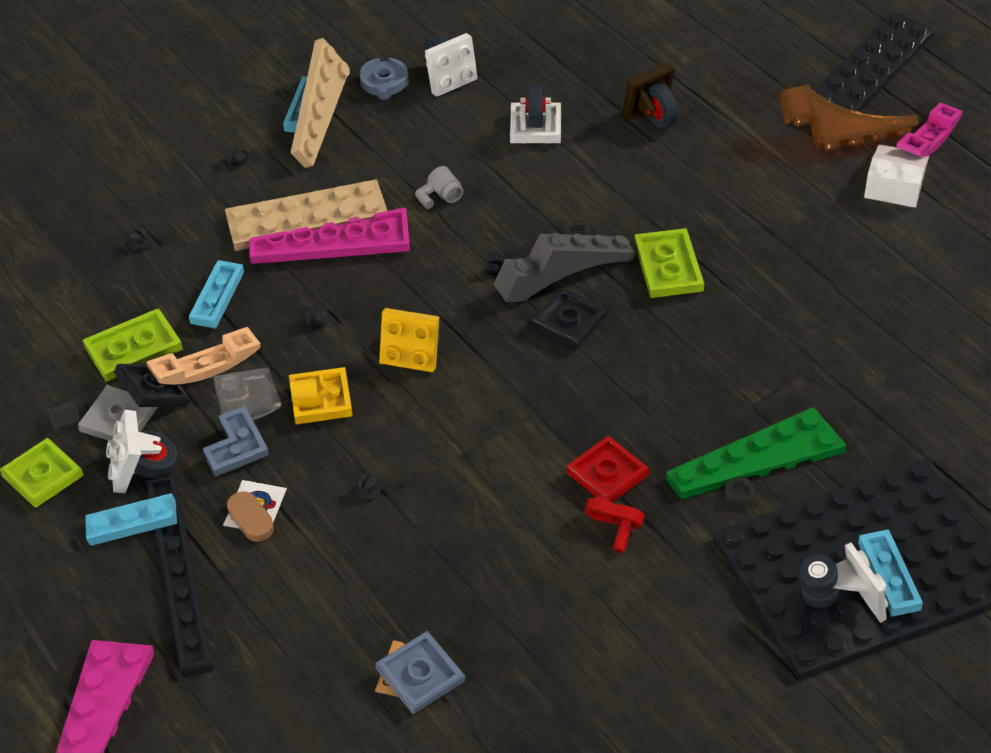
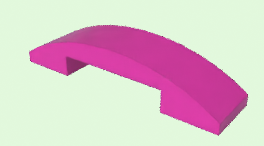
[897,102,963,157]

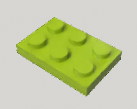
[634,228,704,298]
[83,308,183,382]

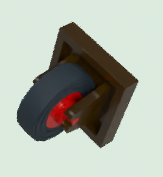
[622,62,679,129]

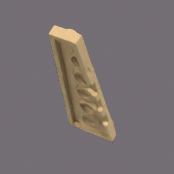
[291,38,350,168]

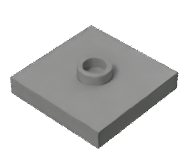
[78,385,158,441]

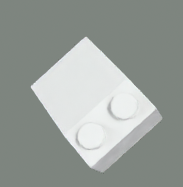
[864,144,929,208]

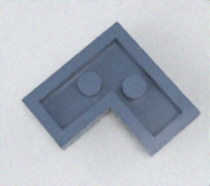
[202,406,269,477]

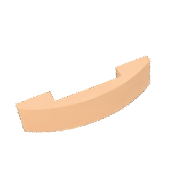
[146,327,260,385]

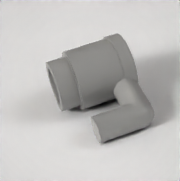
[415,166,464,209]

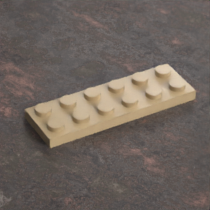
[225,179,387,251]

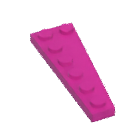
[249,208,410,264]
[56,640,154,753]

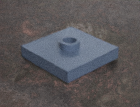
[375,631,465,714]

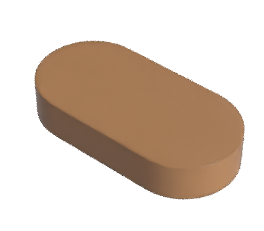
[227,491,274,542]

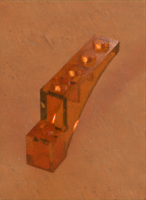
[779,84,919,151]

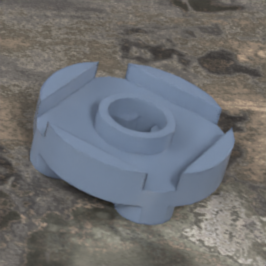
[360,58,409,100]

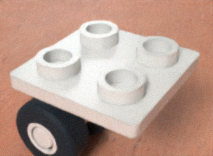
[799,542,888,622]

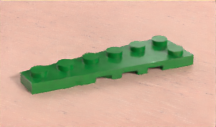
[666,407,847,499]

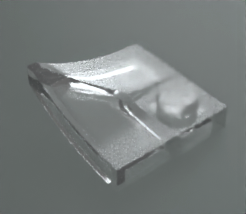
[213,367,281,420]

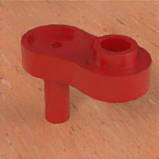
[584,495,645,553]

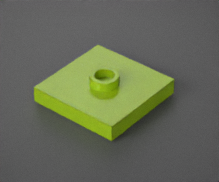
[0,438,84,508]

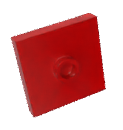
[566,436,650,503]

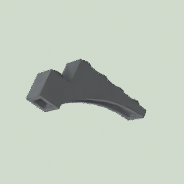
[493,233,637,302]

